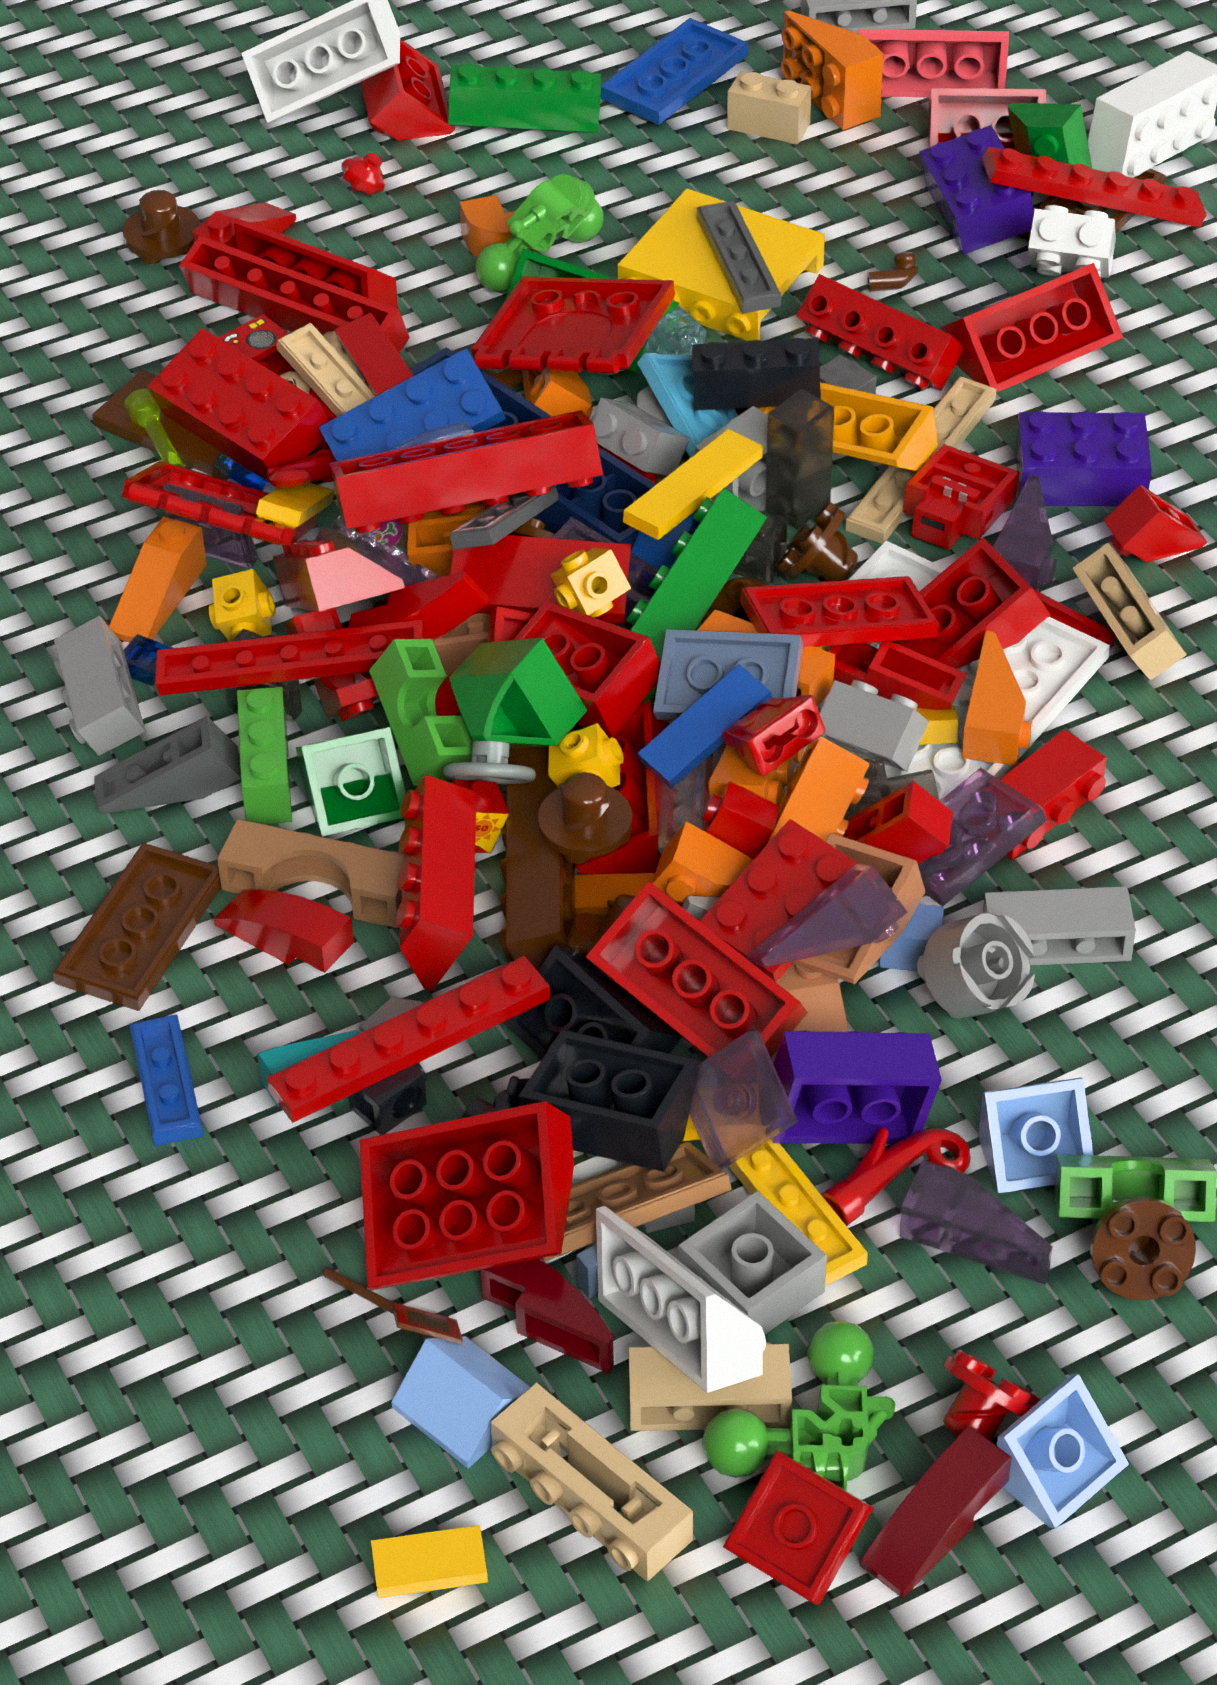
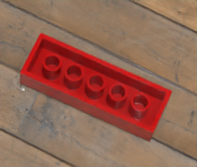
[330,410,603,533]

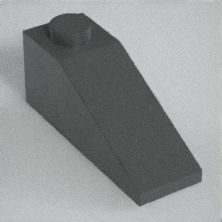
[94,716,241,814]

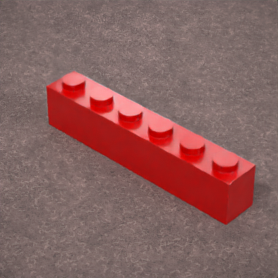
[179,235,410,354]

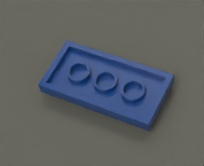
[601,18,748,125]
[319,348,506,461]

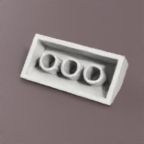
[241,0,400,123]
[596,1206,766,1393]

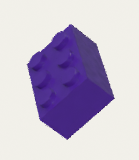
[919,125,1034,255]
[1015,411,1152,507]
[763,1030,942,1144]

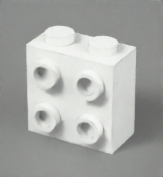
[1028,205,1116,278]

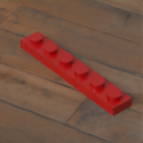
[982,146,1207,227]
[155,619,426,696]
[267,955,550,1123]

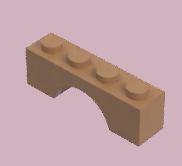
[217,819,404,928]

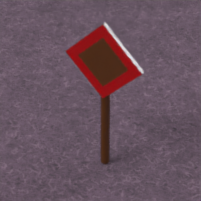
[323,1268,463,1345]

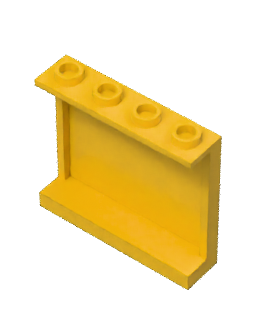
[618,188,825,341]

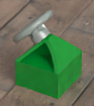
[443,638,588,784]

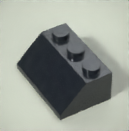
[692,338,821,410]
[504,945,681,1059]
[519,1030,699,1172]

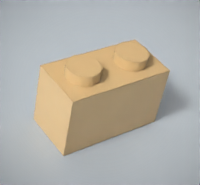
[727,71,812,145]

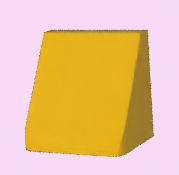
[916,705,959,745]

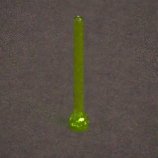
[124,389,219,541]

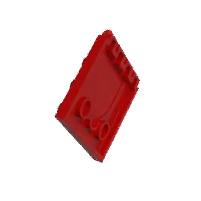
[471,276,676,374]

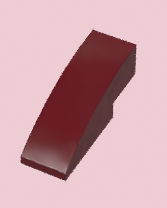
[480,1259,614,1374]
[860,1426,1012,1598]

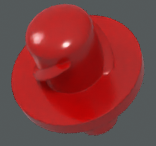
[942,1349,1042,1441]

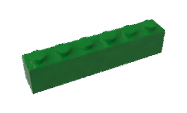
[626,488,767,705]

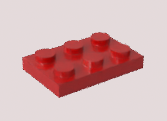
[700,819,867,982]

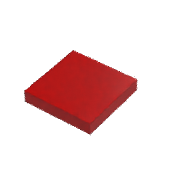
[723,1450,874,1605]

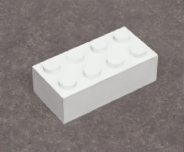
[1088,51,1217,178]

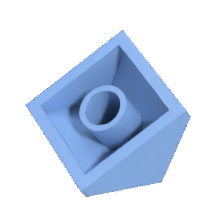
[978,1077,1093,1193]
[391,1336,531,1469]
[997,1374,1129,1528]

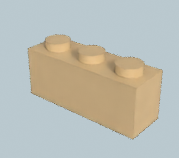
[1072,543,1187,681]
[629,1342,792,1431]

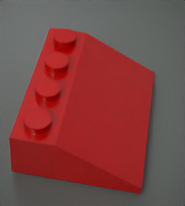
[359,1101,574,1290]

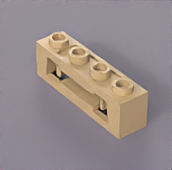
[490,1382,693,1582]

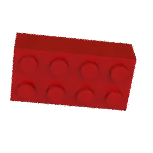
[147,328,329,483]
[586,881,808,1085]

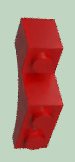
[286,608,379,722]

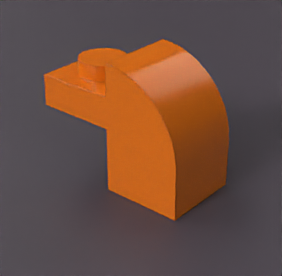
[459,195,515,257]

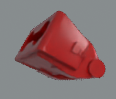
[722,695,825,776]

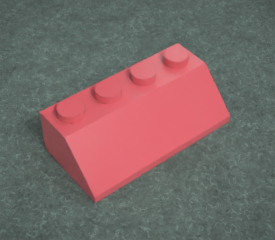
[858,29,1009,97]

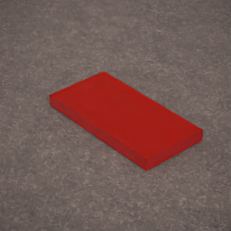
[450,535,631,624]
[740,576,940,647]

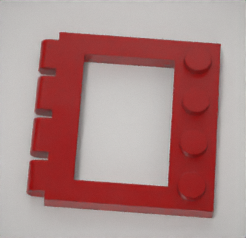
[121,461,321,547]

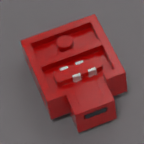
[903,444,1020,550]

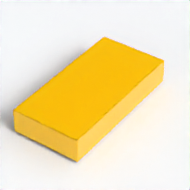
[371,1525,488,1598]

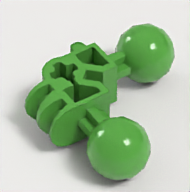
[475,174,604,293]
[702,1321,896,1490]

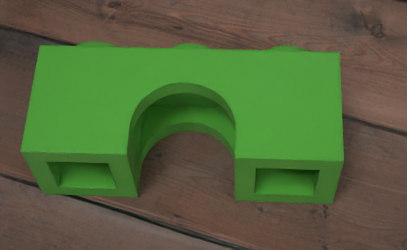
[369,639,473,786]
[237,687,293,824]
[1054,1154,1217,1222]

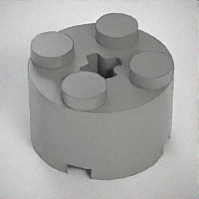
[917,913,1035,1019]

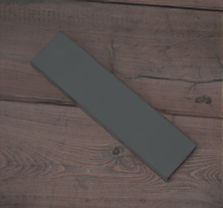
[697,201,782,314]
[450,485,559,550]

